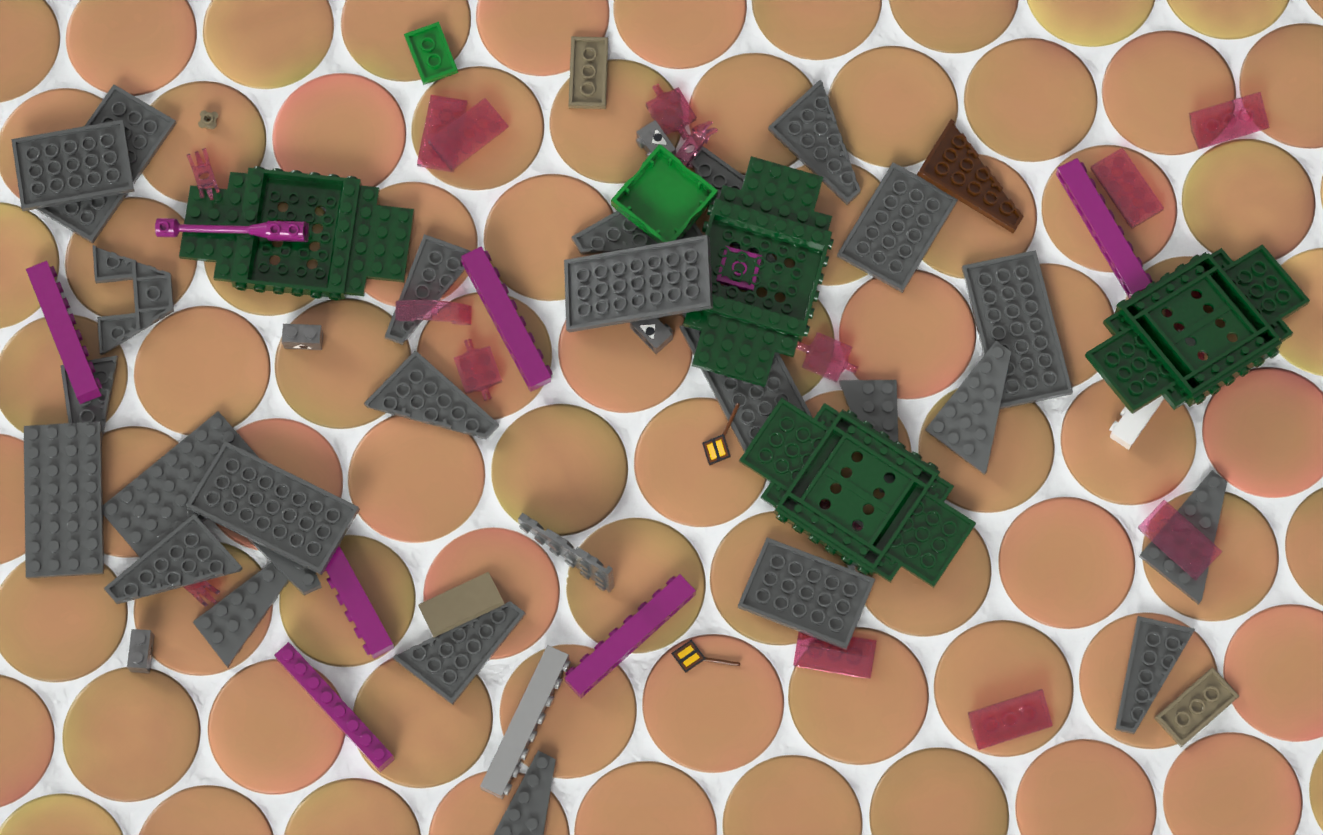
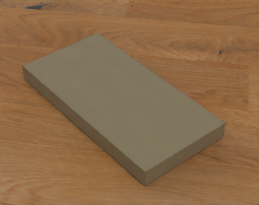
[568,36,608,109]
[418,572,505,637]
[1154,667,1239,747]

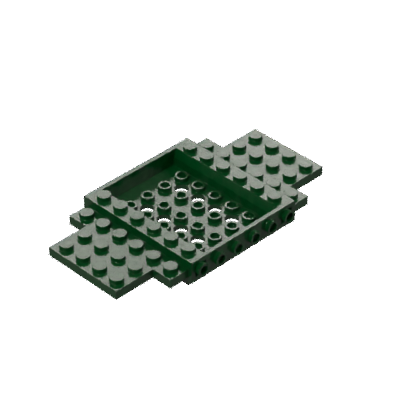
[683,156,834,387]
[179,166,415,301]
[1085,244,1310,414]
[739,398,976,588]

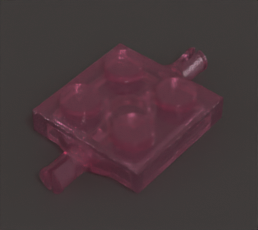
[645,84,697,140]
[796,332,858,383]
[454,339,502,401]

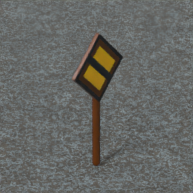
[702,403,740,466]
[671,639,741,673]

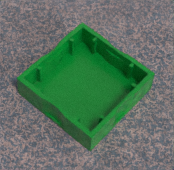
[611,144,718,243]

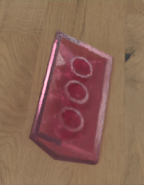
[1189,92,1269,149]
[793,632,877,679]
[968,689,1053,750]

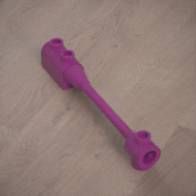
[155,218,309,242]

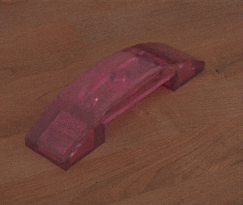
[395,300,472,325]

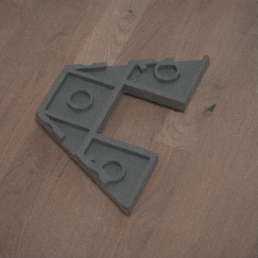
[93,245,174,355]

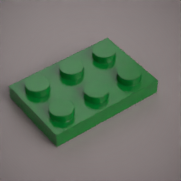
[404,22,458,85]

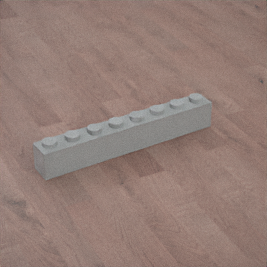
[480,645,571,799]

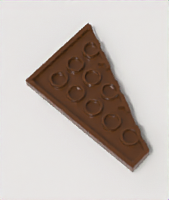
[917,119,1024,233]

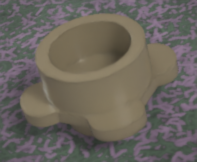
[198,110,218,129]

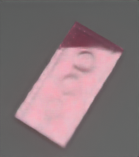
[417,95,468,172]
[428,98,509,171]
[1090,148,1164,229]
[1137,500,1223,581]

